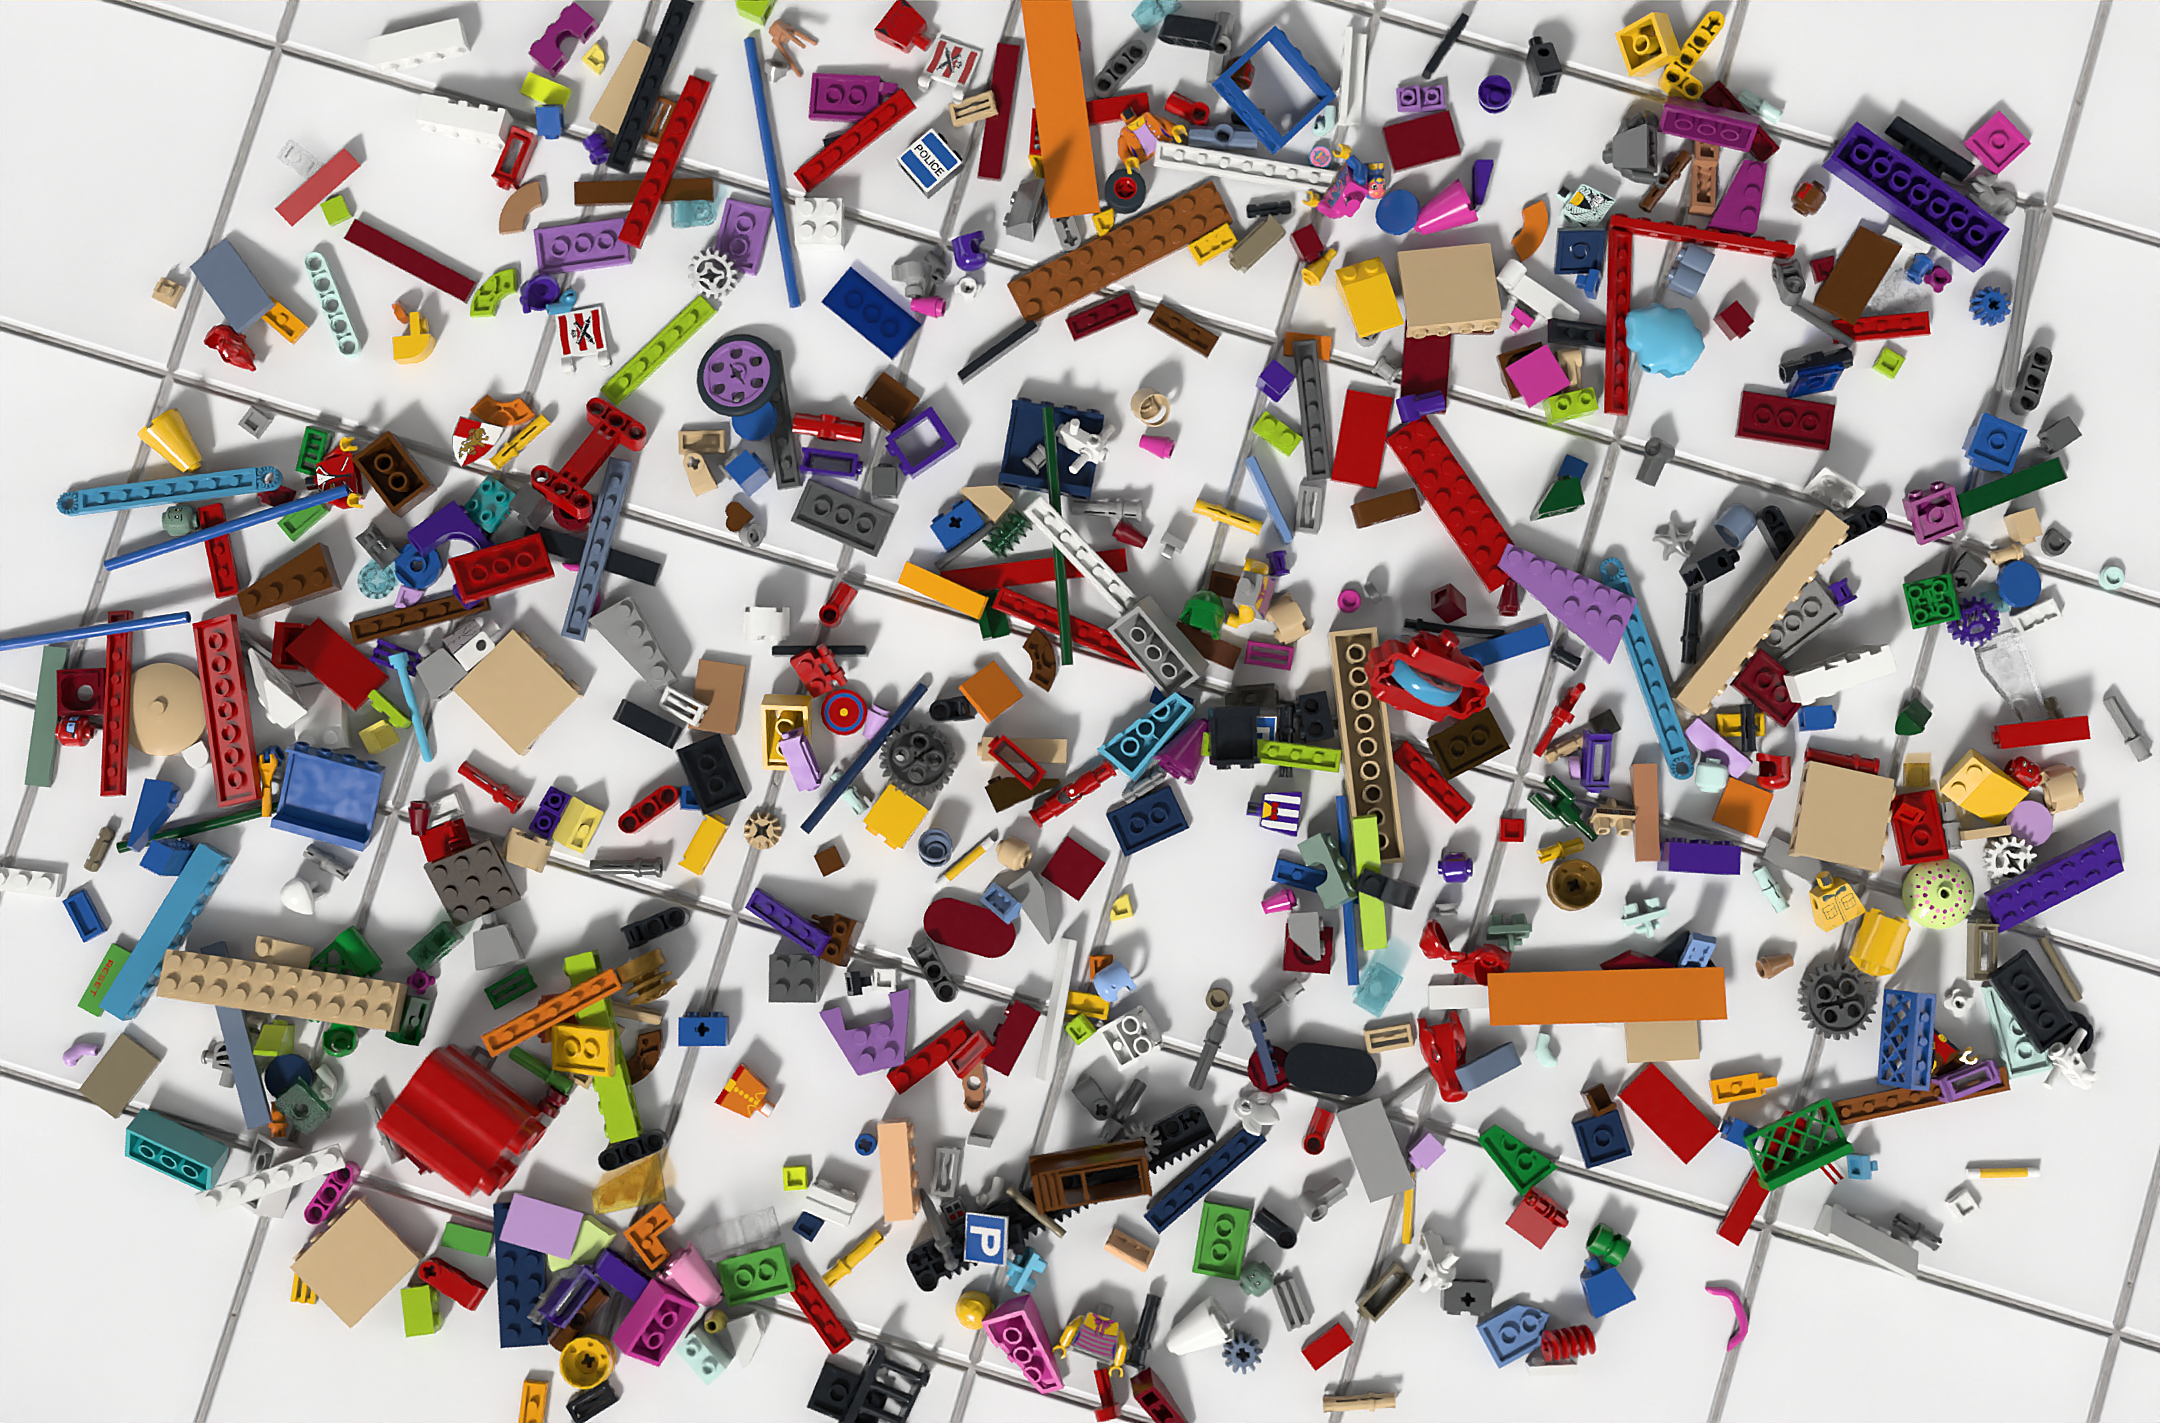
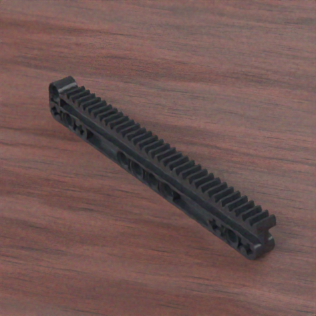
[906,1104,1216,1292]

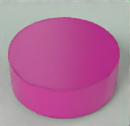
[1337,589,1361,613]

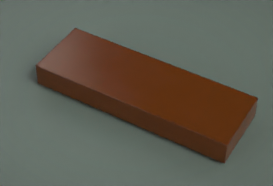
[1148,303,1219,358]

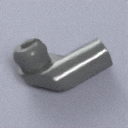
[924,251,947,284]

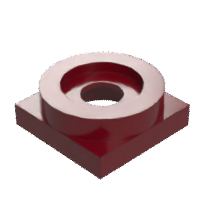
[56,668,106,717]
[1282,923,1333,974]

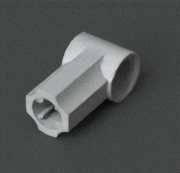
[1297,1178,1348,1222]

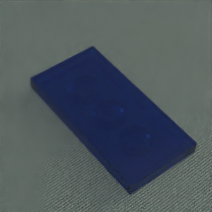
[821,267,922,361]

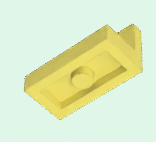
[552,796,604,854]

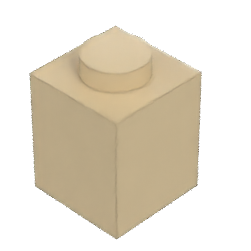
[2003,507,2043,546]

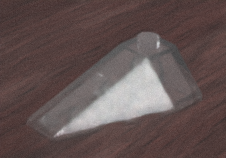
[1973,627,2049,722]

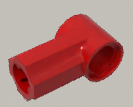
[1164,91,1210,126]
[819,581,858,629]
[1301,1107,1335,1155]

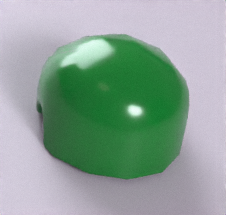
[322,1023,359,1058]

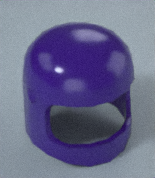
[1478,75,1512,114]
[951,230,988,272]

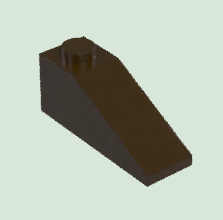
[985,776,1061,813]

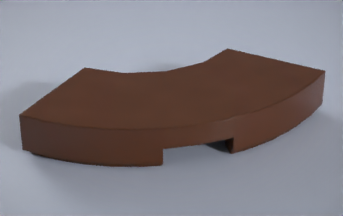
[1022,628,1056,693]
[626,1029,663,1085]

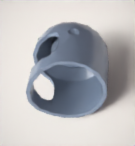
[1714,503,1757,548]
[918,828,953,867]

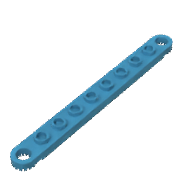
[56,466,283,516]
[1599,557,1695,780]

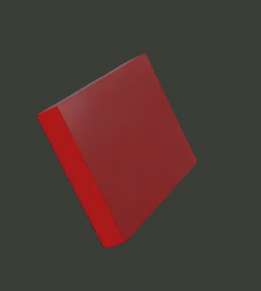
[1890,789,1949,866]

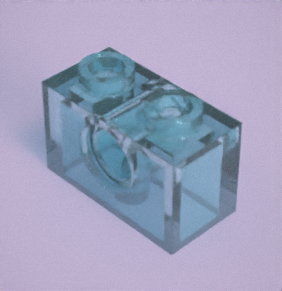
[1352,962,1404,1018]

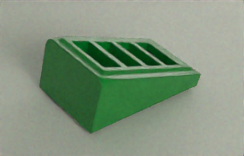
[295,425,334,476]

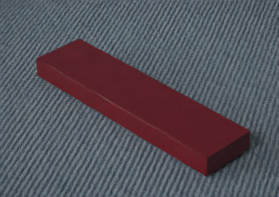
[1700,80,1780,162]

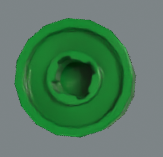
[1586,1222,1631,1267]

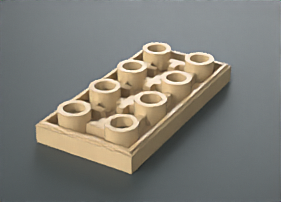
[589,40,675,135]

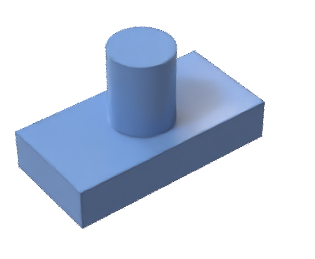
[979,881,1023,925]
[1678,932,1716,968]

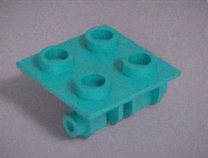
[464,474,516,534]

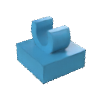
[1846,1153,1878,1180]

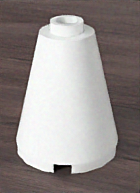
[1165,1296,1235,1355]

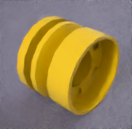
[559,1333,617,1389]

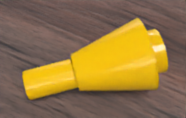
[1301,248,1337,286]

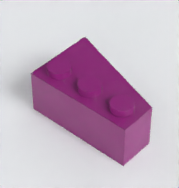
[1704,159,1767,237]

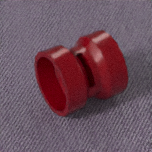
[536,1085,570,1119]

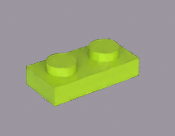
[1251,411,1303,458]
[367,689,413,729]

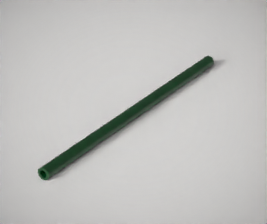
[1042,407,1073,666]
[116,801,279,853]

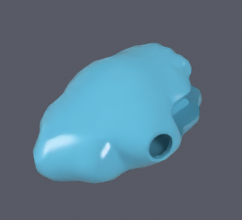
[1625,303,1705,378]

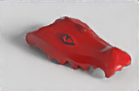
[1417,1011,1468,1103]

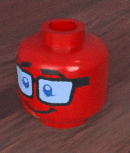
[55,716,95,747]

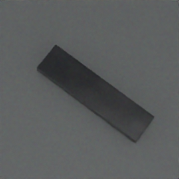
[957,320,1038,385]
[772,645,868,657]

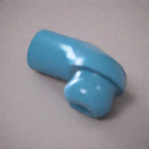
[546,289,577,315]

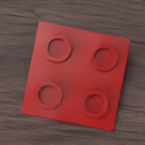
[419,818,472,862]
[1505,1185,1569,1250]

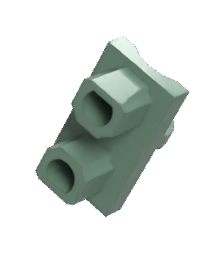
[1486,913,1532,953]

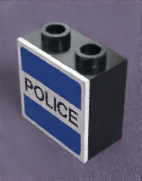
[897,128,963,199]

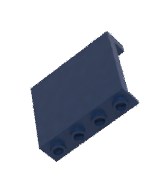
[998,397,1104,501]

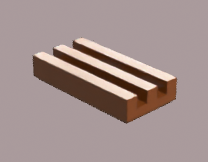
[643,96,677,146]

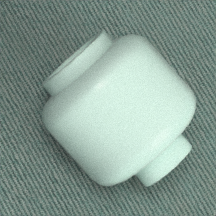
[1695,758,1728,793]

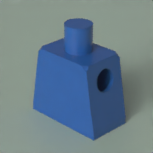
[1580,1256,1636,1319]

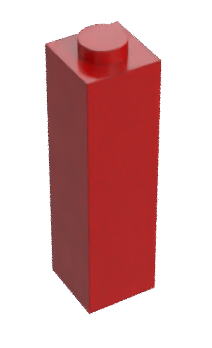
[1991,715,2091,749]

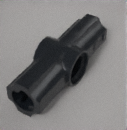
[1778,347,1854,384]

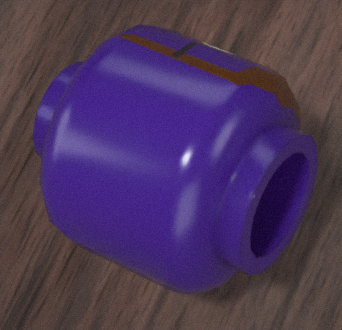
[1438,852,1473,883]

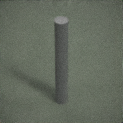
[1790,304,1855,348]
[934,522,995,571]

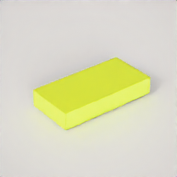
[520,72,572,110]

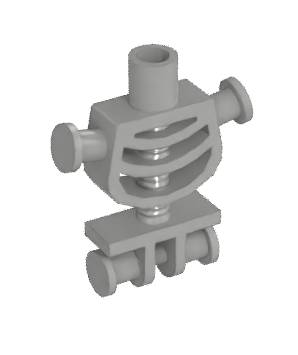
[201,1012,267,1088]

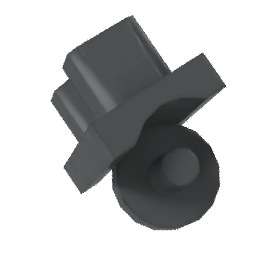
[355,523,401,570]

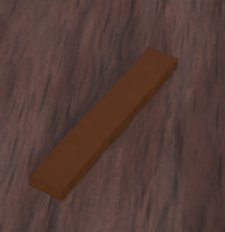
[574,178,714,207]
[349,595,492,646]

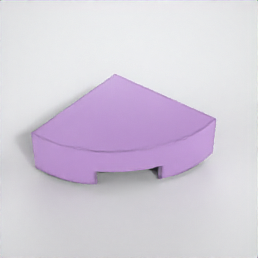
[394,585,425,609]

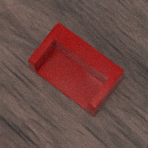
[271,621,309,672]

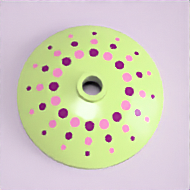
[1901,860,1974,929]

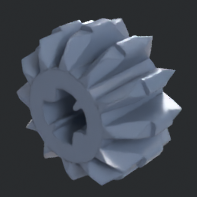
[1222,1332,1263,1374]

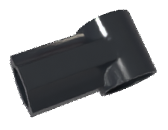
[1251,1207,1297,1249]

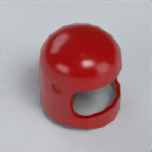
[1756,753,1791,790]

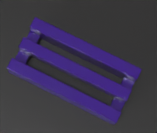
[370,639,422,677]

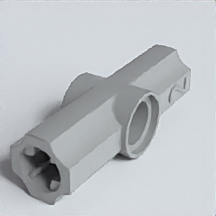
[1206,11,1235,84]

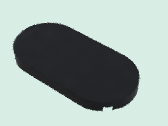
[1283,1042,1377,1097]

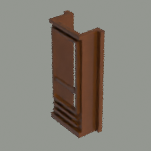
[1029,1137,1153,1215]

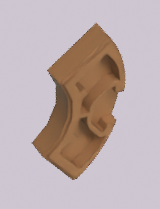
[499,181,543,235]

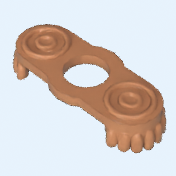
[962,1061,986,1113]

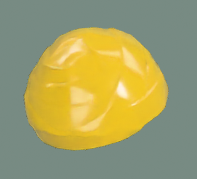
[955,1291,994,1330]

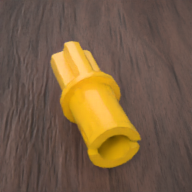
[1537,837,1585,864]

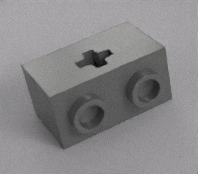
[1440,1278,1493,1316]

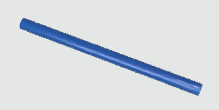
[1336,796,1360,986]

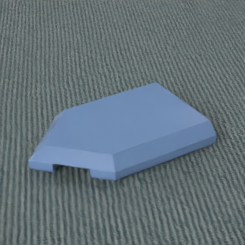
[1476,1303,1550,1369]

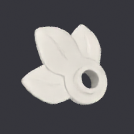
[1233,1091,1280,1136]

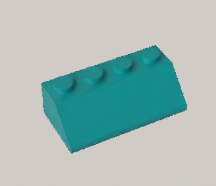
[125,1108,228,1191]

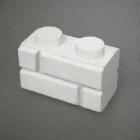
[802,1179,859,1228]

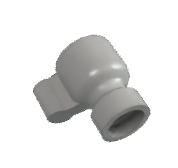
[891,261,925,298]

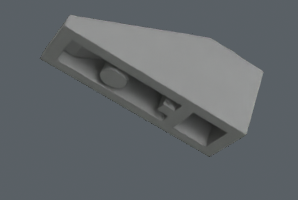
[1007,870,1052,945]

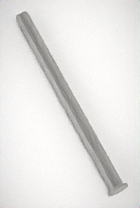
[2002,207,2044,390]

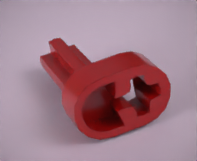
[1094,1367,1122,1423]

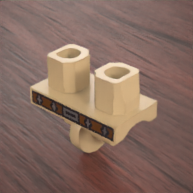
[1587,798,1637,836]

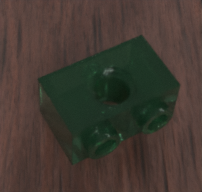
[407,921,465,971]
[275,1076,332,1136]

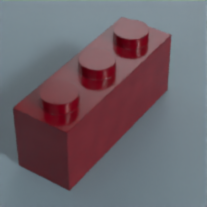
[983,999,1041,1077]

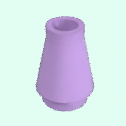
[862,704,890,740]

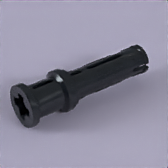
[1124,1294,1162,1370]

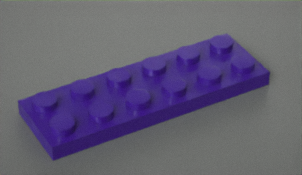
[1984,830,2124,933]

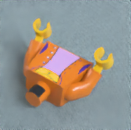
[1117,107,1188,174]

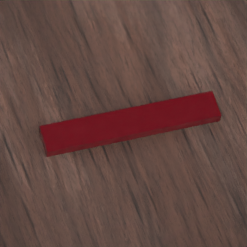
[977,43,1020,182]
[344,219,478,304]

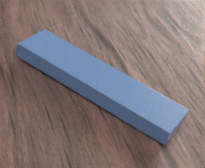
[1244,455,1293,546]

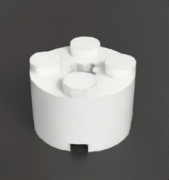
[742,607,790,641]

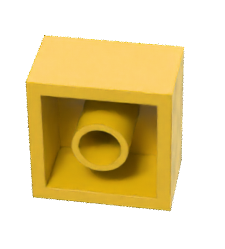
[1615,12,1682,77]

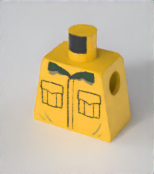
[1808,871,1866,932]

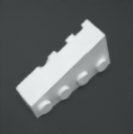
[415,93,517,150]
[1783,644,1897,705]

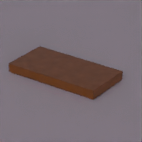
[1813,226,1902,326]

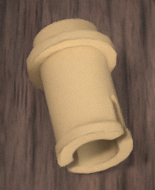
[1990,543,2024,566]

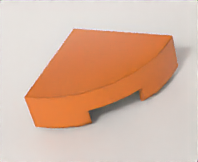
[392,301,410,325]
[1090,955,1113,979]

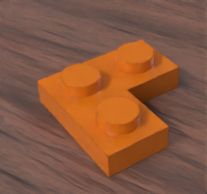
[623,1202,676,1271]

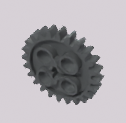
[879,723,956,798]
[1797,963,1877,1040]

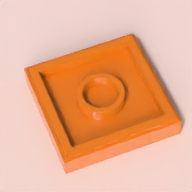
[958,660,1023,724]
[1711,777,1774,838]

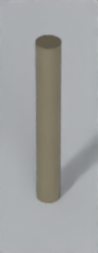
[2037,935,2083,1002]
[1006,1185,1067,1239]

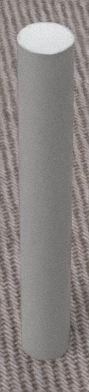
[1384,1071,1434,1113]

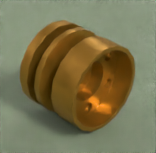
[1546,859,1602,911]
[615,948,677,1007]

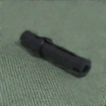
[1680,592,1701,664]
[1277,707,1295,778]

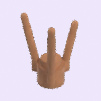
[769,19,817,78]

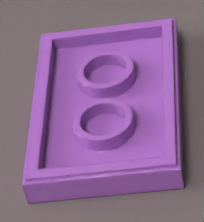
[714,198,773,276]

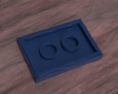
[1106,785,1189,857]

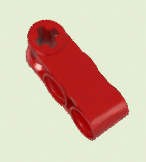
[419,1257,488,1311]

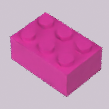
[612,1278,699,1367]

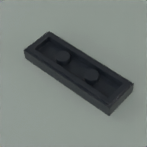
[1421,12,1469,80]
[1548,318,1606,351]

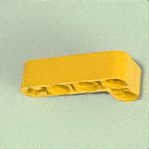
[1658,11,1725,102]

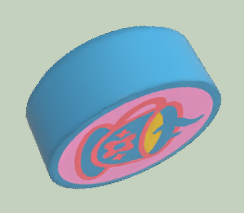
[1308,146,1332,169]

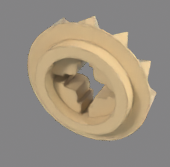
[744,812,782,850]

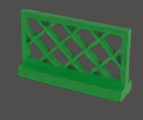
[1742,1097,1854,1192]

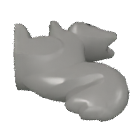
[1966,174,2016,216]

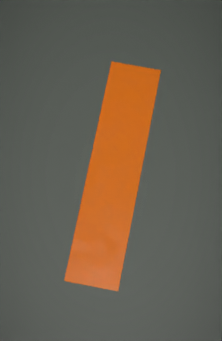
[1021,0,1100,219]
[1487,967,1727,1026]

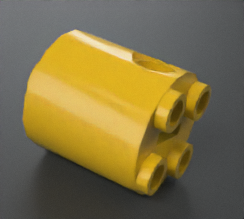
[1849,908,1911,977]

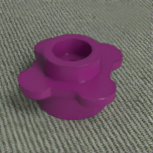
[1923,265,1952,293]
[407,966,436,995]

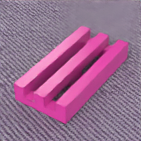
[1244,640,1294,671]

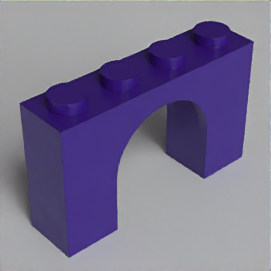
[408,500,496,611]

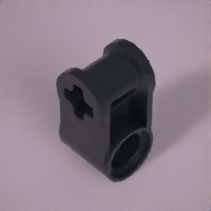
[929,696,975,723]

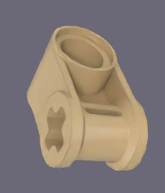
[683,449,718,496]

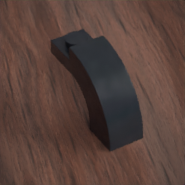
[1354,867,1421,910]

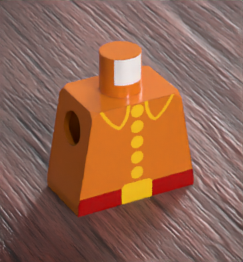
[715,1063,776,1118]

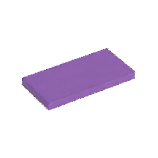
[533,217,632,275]

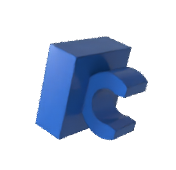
[1575,269,1602,300]

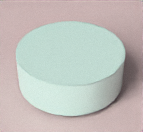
[2098,566,2125,590]

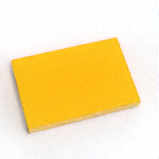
[551,1022,615,1077]

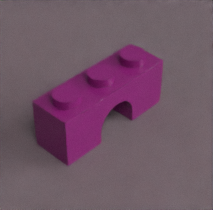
[528,2,599,78]

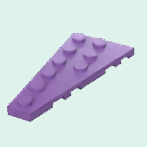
[1497,543,1638,665]

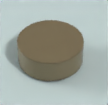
[1205,988,1229,1012]

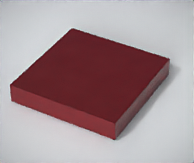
[1040,836,1106,902]

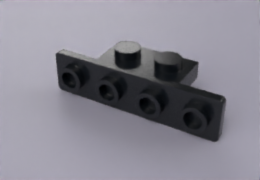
[1884,116,1975,182]

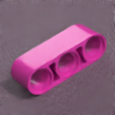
[304,1161,360,1225]

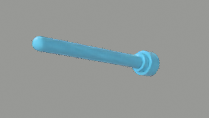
[388,652,433,762]

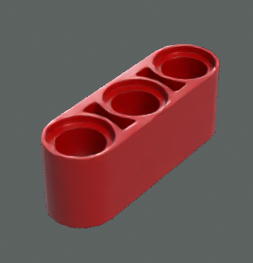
[618,785,680,834]

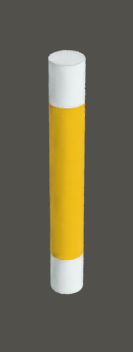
[935,837,995,889]
[1965,1167,2040,1179]

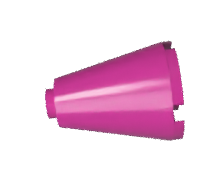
[1413,178,1478,236]

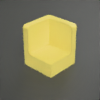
[358,719,400,755]

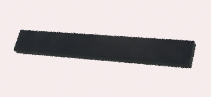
[606,0,695,175]

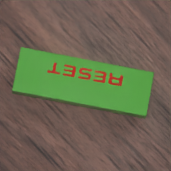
[77,943,132,1017]

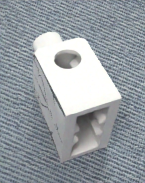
[442,619,501,671]

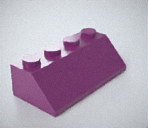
[1657,96,1759,153]

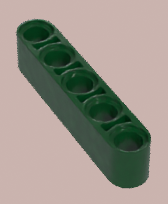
[1956,457,2068,519]

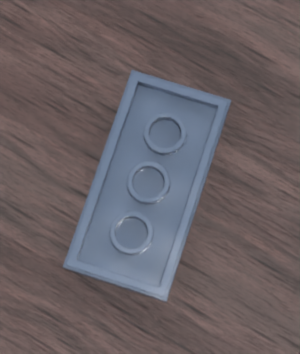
[190,238,276,334]

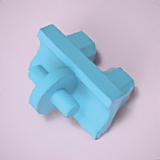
[1006,1246,1047,1294]

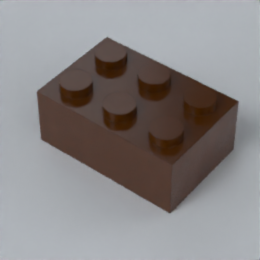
[351,430,438,518]

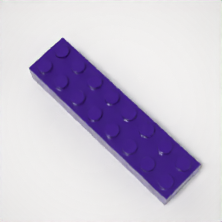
[1822,121,2010,273]

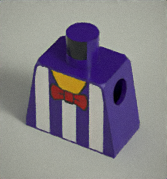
[1246,792,1302,837]

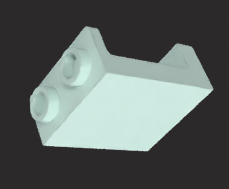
[676,1322,734,1385]

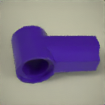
[1395,390,1445,423]

